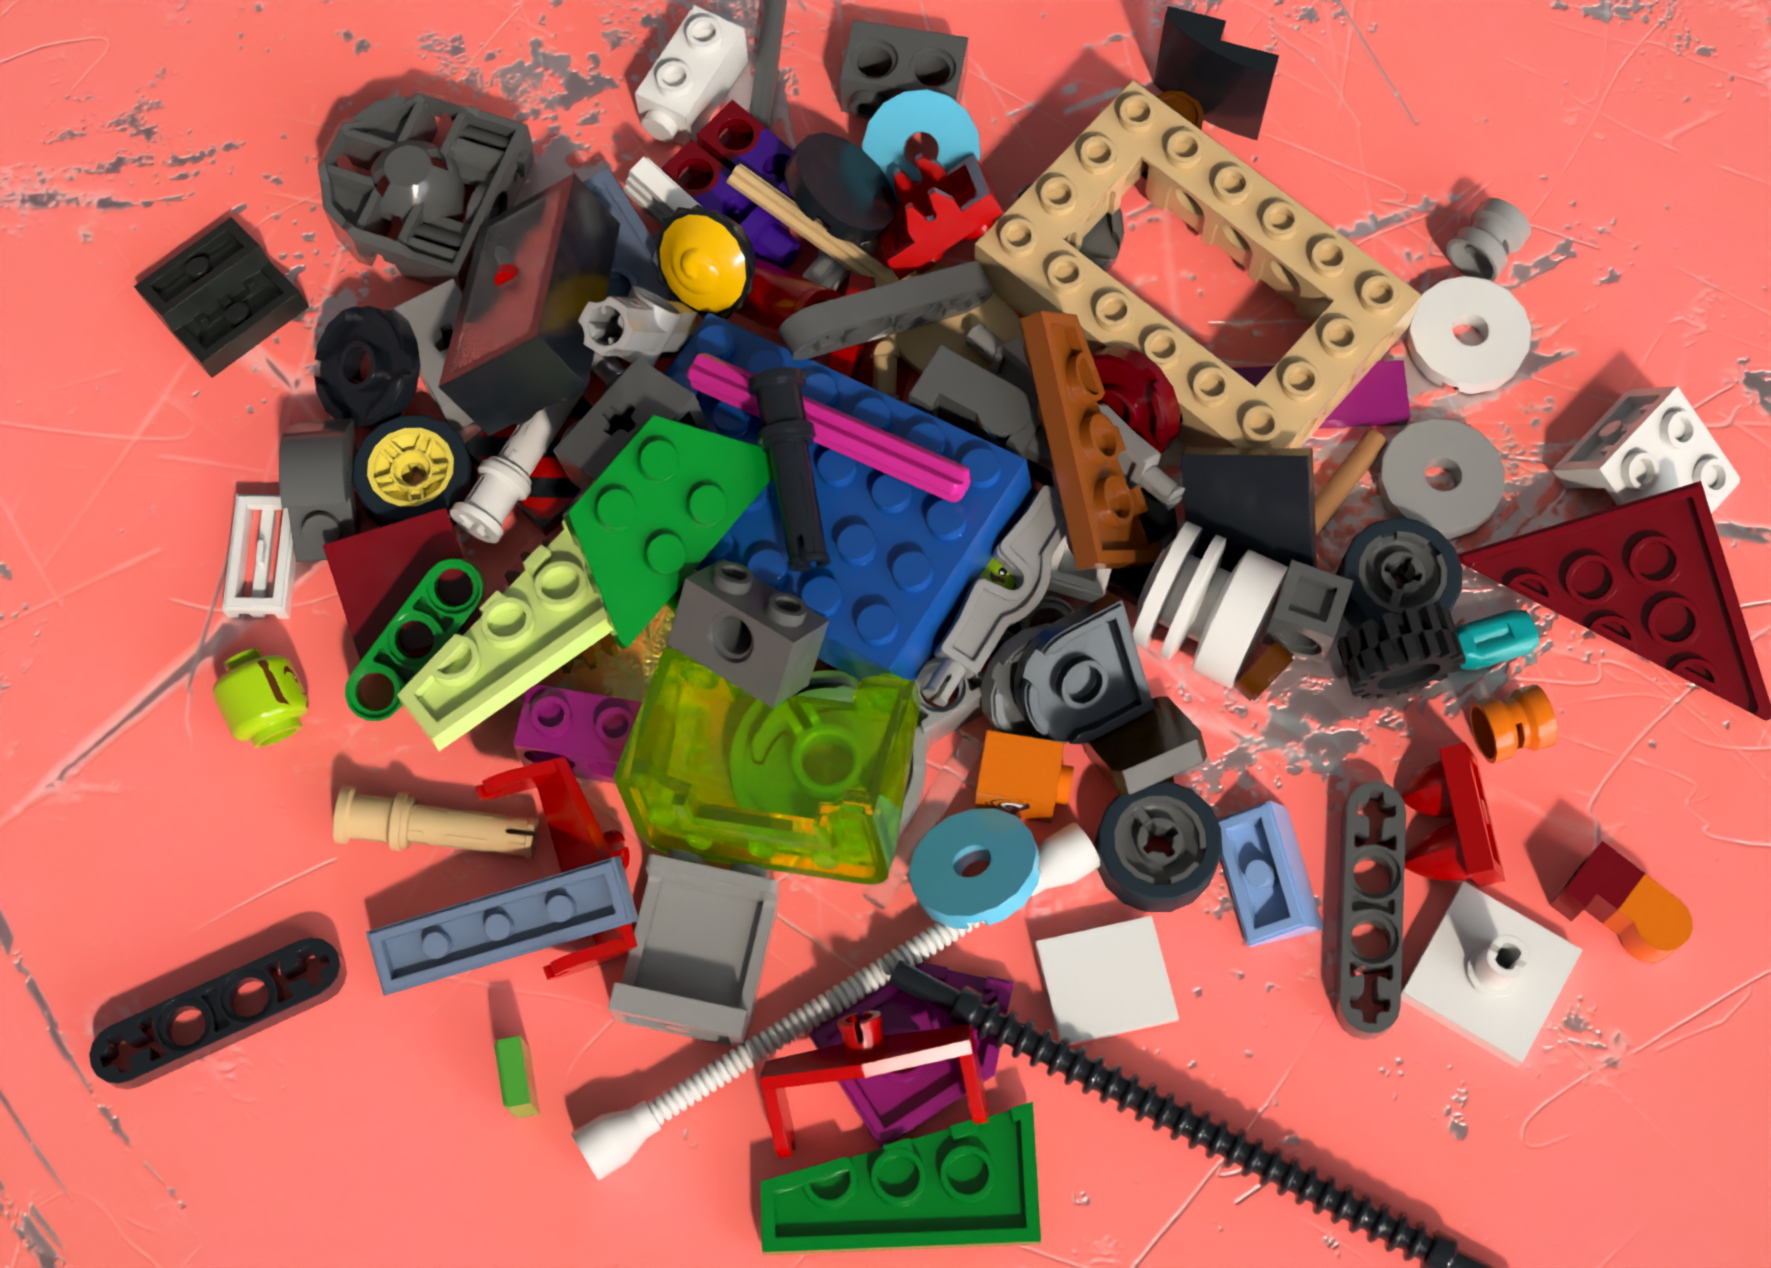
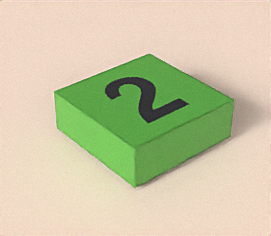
[494,1035,540,1119]

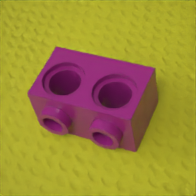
[513,684,663,790]

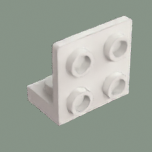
[1552,386,1740,514]

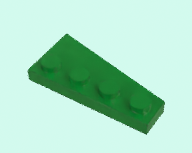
[760,1102,1041,1256]

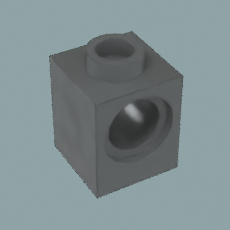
[1262,560,1354,664]

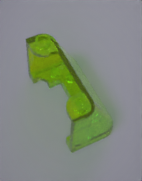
[613,648,920,885]

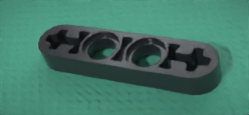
[89,937,347,1090]

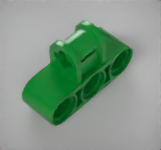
[345,558,486,721]

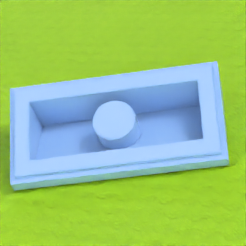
[1218,801,1323,947]

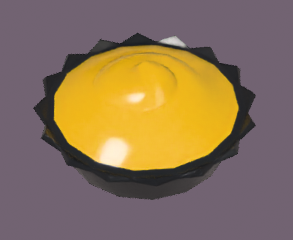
[651,204,757,320]

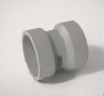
[1446,198,1531,281]

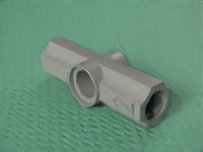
[578,286,698,367]

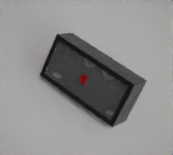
[438,173,626,436]

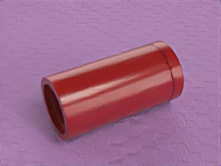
[734,258,843,334]

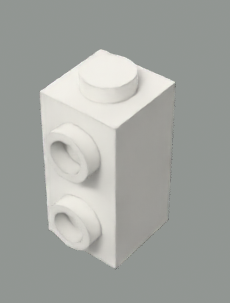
[635,5,748,146]

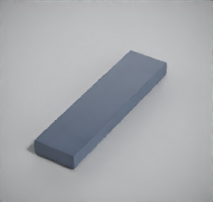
[366,856,639,996]

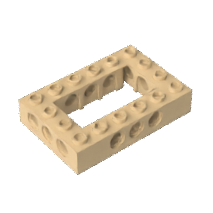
[974,80,1422,448]

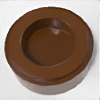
[1234,640,1294,701]

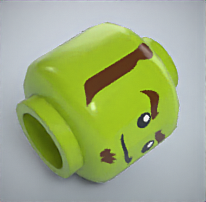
[212,648,309,748]

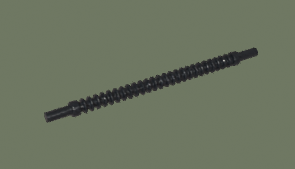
[888,960,1495,1268]

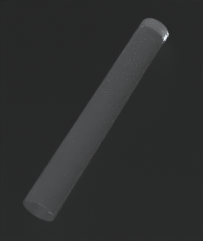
[863,734,984,910]

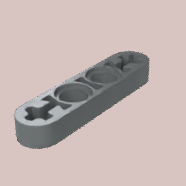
[779,261,994,361]
[1334,781,1406,1040]

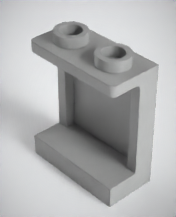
[608,849,781,1048]

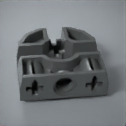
[318,90,534,295]

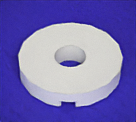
[1406,276,1531,394]

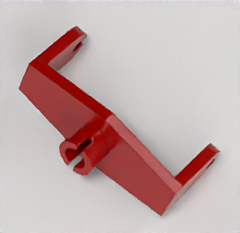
[475,756,638,981]
[759,1010,989,1159]

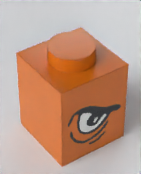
[975,730,1074,823]

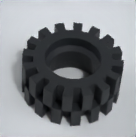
[1337,605,1466,699]

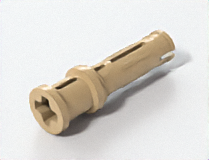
[333,785,539,859]

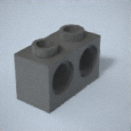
[840,20,969,120]

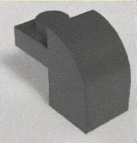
[279,418,360,562]

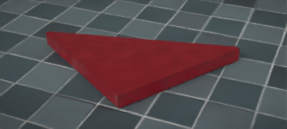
[1457,481,1771,721]

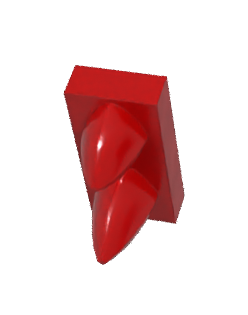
[1401,742,1506,887]

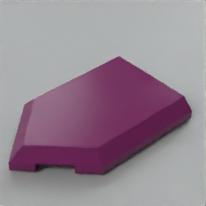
[808,962,1014,1148]

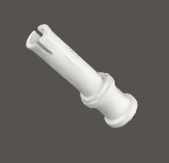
[450,387,588,543]

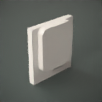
[1035,916,1179,1045]

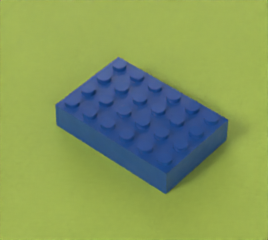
[570,313,1034,701]

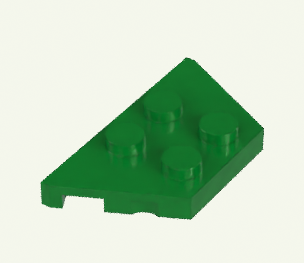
[562,415,774,649]

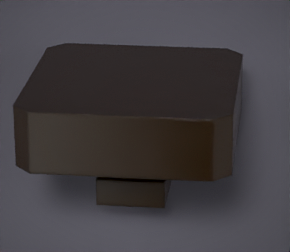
[1084,696,1207,795]

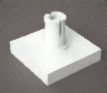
[1401,882,1583,1068]

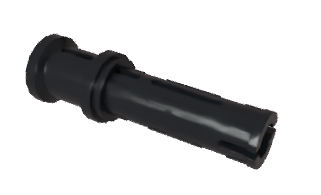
[747,367,831,572]

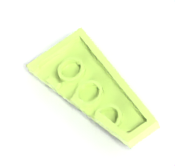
[397,520,613,751]

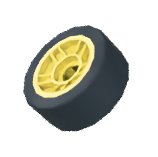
[352,415,477,527]

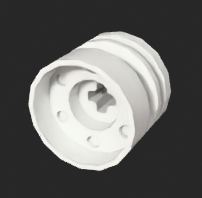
[1132,521,1288,689]

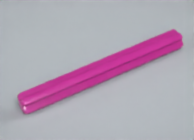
[687,353,972,503]

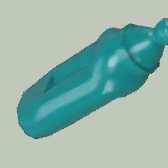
[1456,610,1540,670]

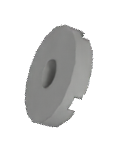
[1378,418,1505,540]

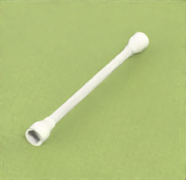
[571,822,1100,1180]

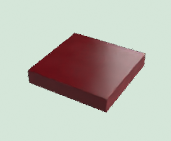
[322,507,482,661]

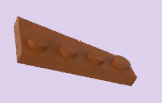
[1020,310,1163,570]

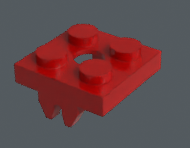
[879,153,1004,280]

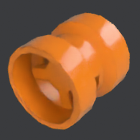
[1469,684,1558,764]

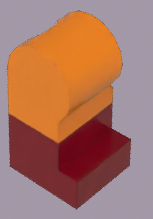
[1550,841,1693,963]

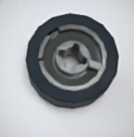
[1336,518,1463,628]
[1095,781,1223,912]

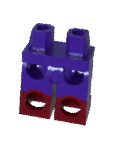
[661,99,830,270]

